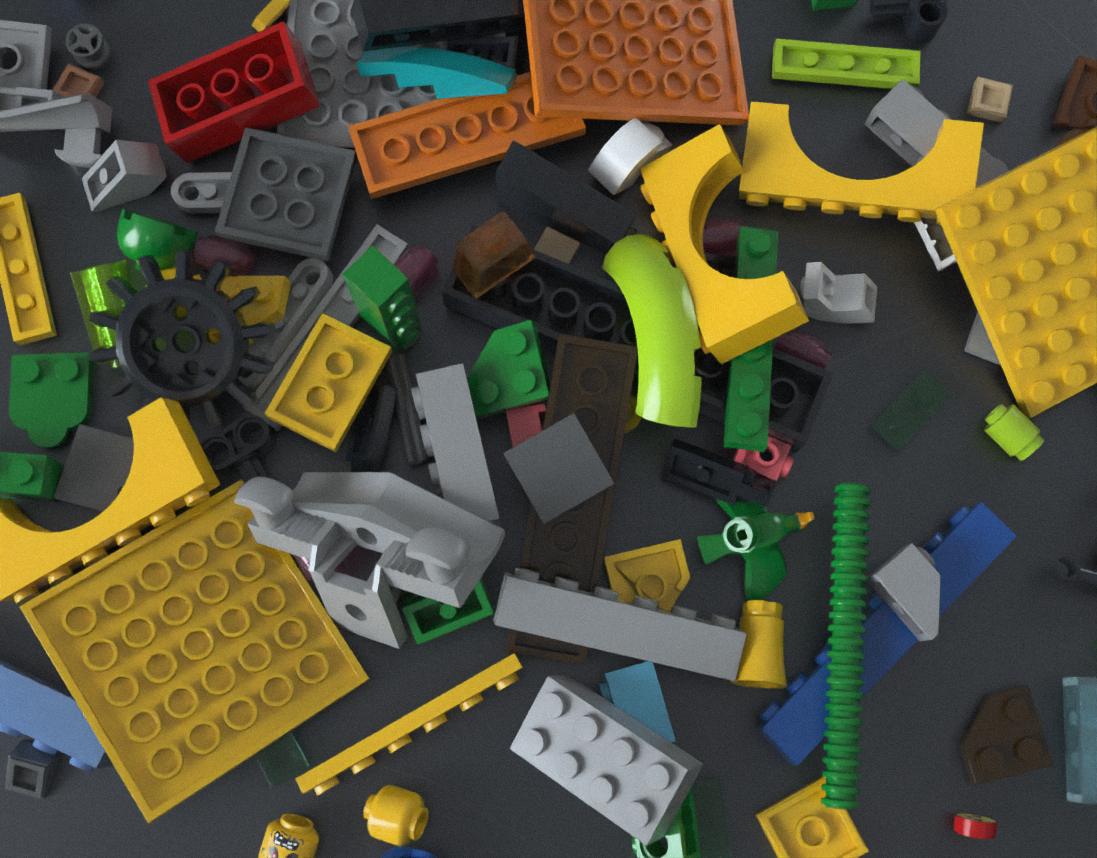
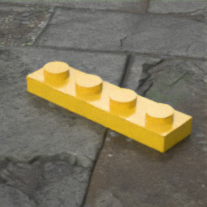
[0,192,57,346]

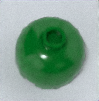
[117,209,198,271]

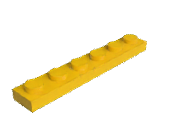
[295,653,523,796]

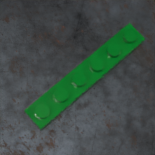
[724,226,778,452]

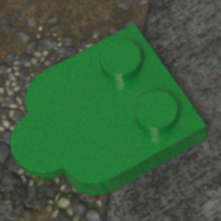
[9,352,94,449]

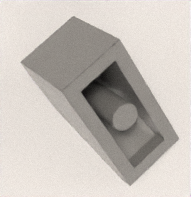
[82,140,167,212]
[868,543,940,642]

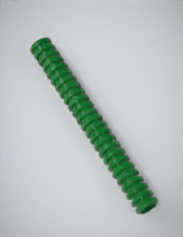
[821,483,871,810]

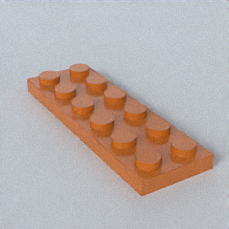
[348,72,586,199]

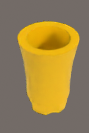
[730,600,787,689]

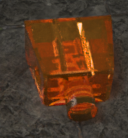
[453,211,535,299]

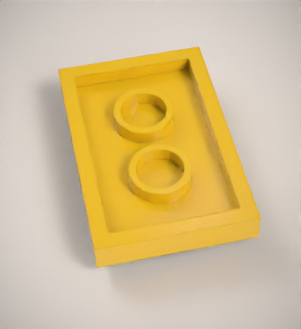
[264,313,392,452]

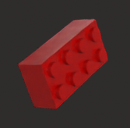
[148,21,321,163]

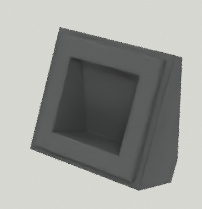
[5,739,60,800]

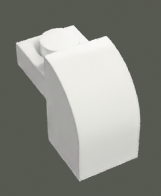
[588,118,672,195]
[800,262,877,324]

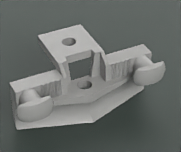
[0,20,113,168]
[235,472,505,649]

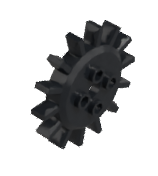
[89,249,276,429]

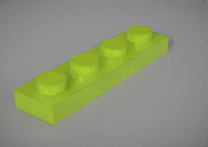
[772,39,920,89]

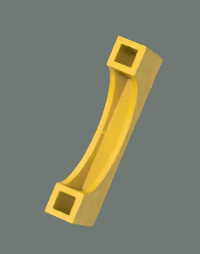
[739,102,984,225]
[640,124,809,364]
[0,397,221,605]

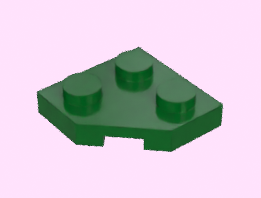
[467,320,550,418]

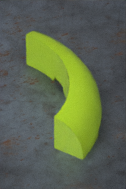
[601,234,702,428]

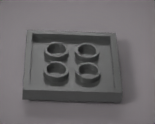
[214,127,357,261]

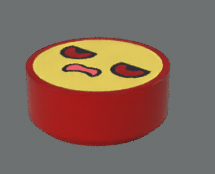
[953,813,998,839]

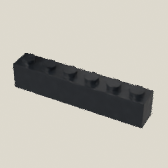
[351,0,526,51]

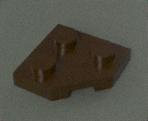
[959,685,1053,785]

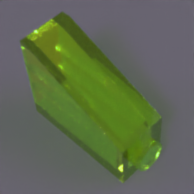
[70,259,132,368]

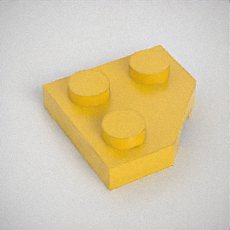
[209,276,291,345]
[603,539,690,611]

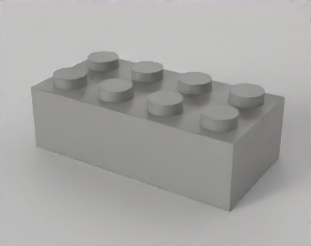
[411,363,501,528]
[509,674,703,846]

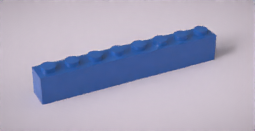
[755,502,1017,765]

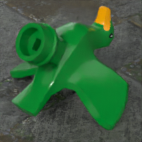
[697,498,815,601]

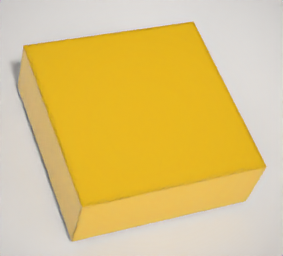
[252,0,290,32]

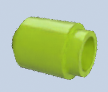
[984,404,1044,461]

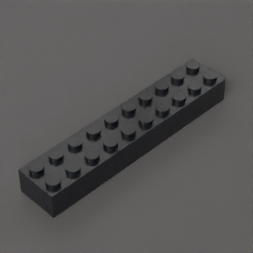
[442,225,833,453]

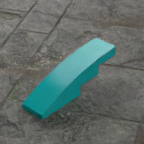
[356,46,517,99]

